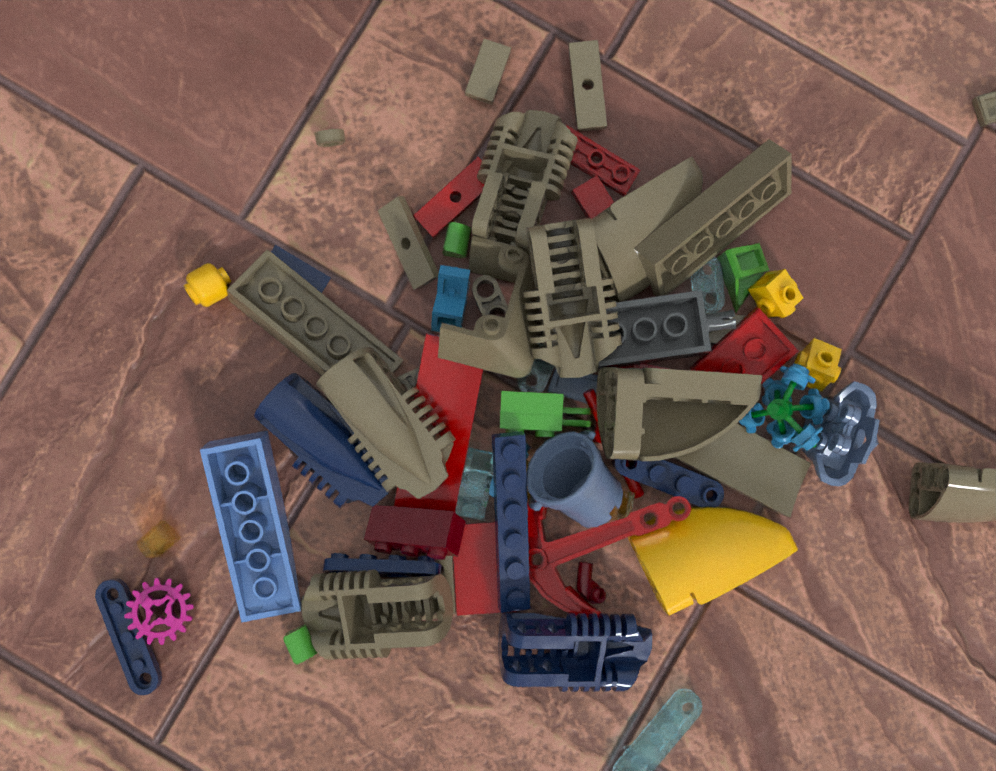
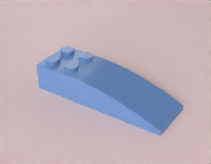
[200,431,302,622]

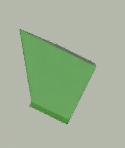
[716,243,769,313]

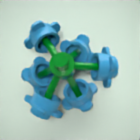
[739,364,830,452]

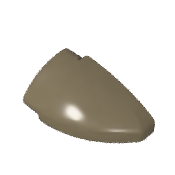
[592,156,703,302]

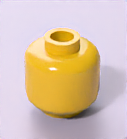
[183,263,231,307]

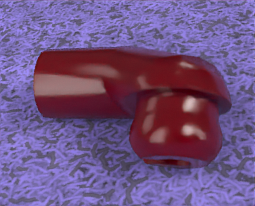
[576,561,606,604]

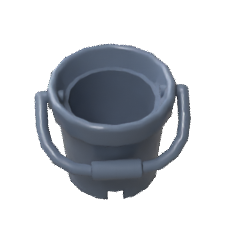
[527,430,623,528]

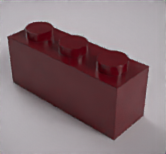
[364,505,466,560]

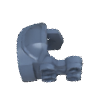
[802,381,880,486]

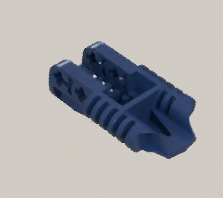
[254,373,391,509]
[498,613,652,692]

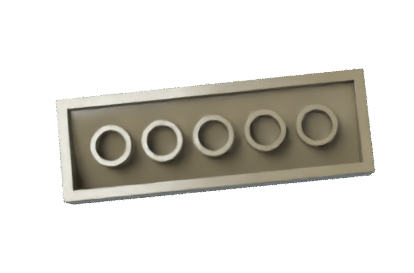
[634,139,792,297]
[227,249,404,376]
[674,424,811,518]

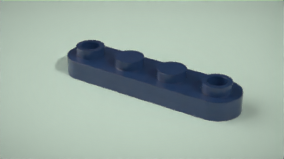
[612,459,724,507]
[323,553,441,578]
[95,578,162,695]

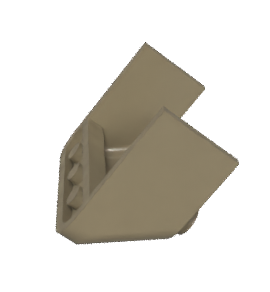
[438,236,542,378]

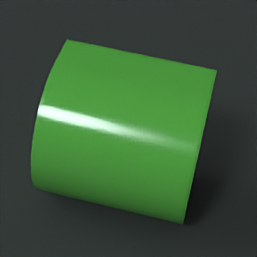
[442,222,472,258]
[283,625,317,665]

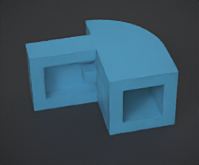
[431,265,470,332]

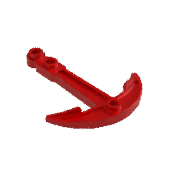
[527,496,691,618]

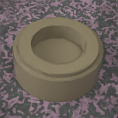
[315,129,346,147]

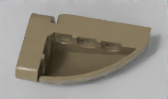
[596,367,762,461]
[909,462,996,523]

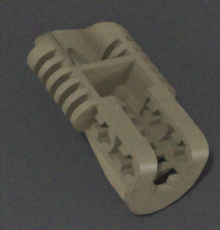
[472,110,578,256]
[523,218,622,378]
[316,347,456,499]
[301,570,453,660]

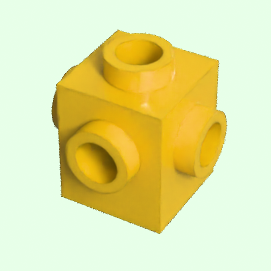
[748,269,803,318]
[794,338,842,392]

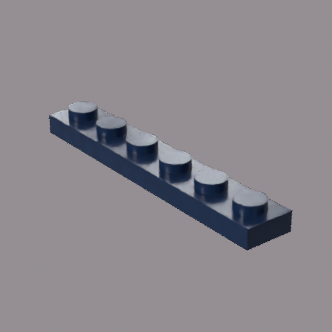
[492,431,530,613]

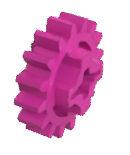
[124,578,194,645]

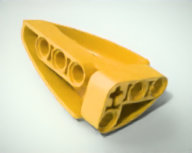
[628,506,798,616]

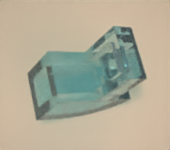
[455,447,493,521]

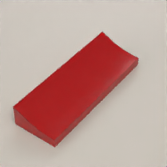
[394,333,483,512]

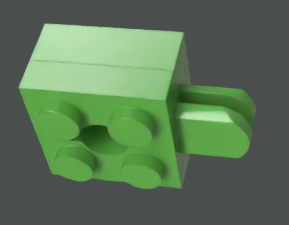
[500,391,591,437]

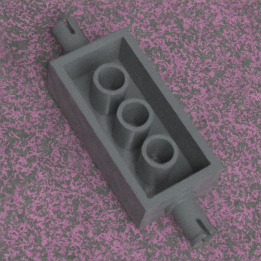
[598,290,736,370]

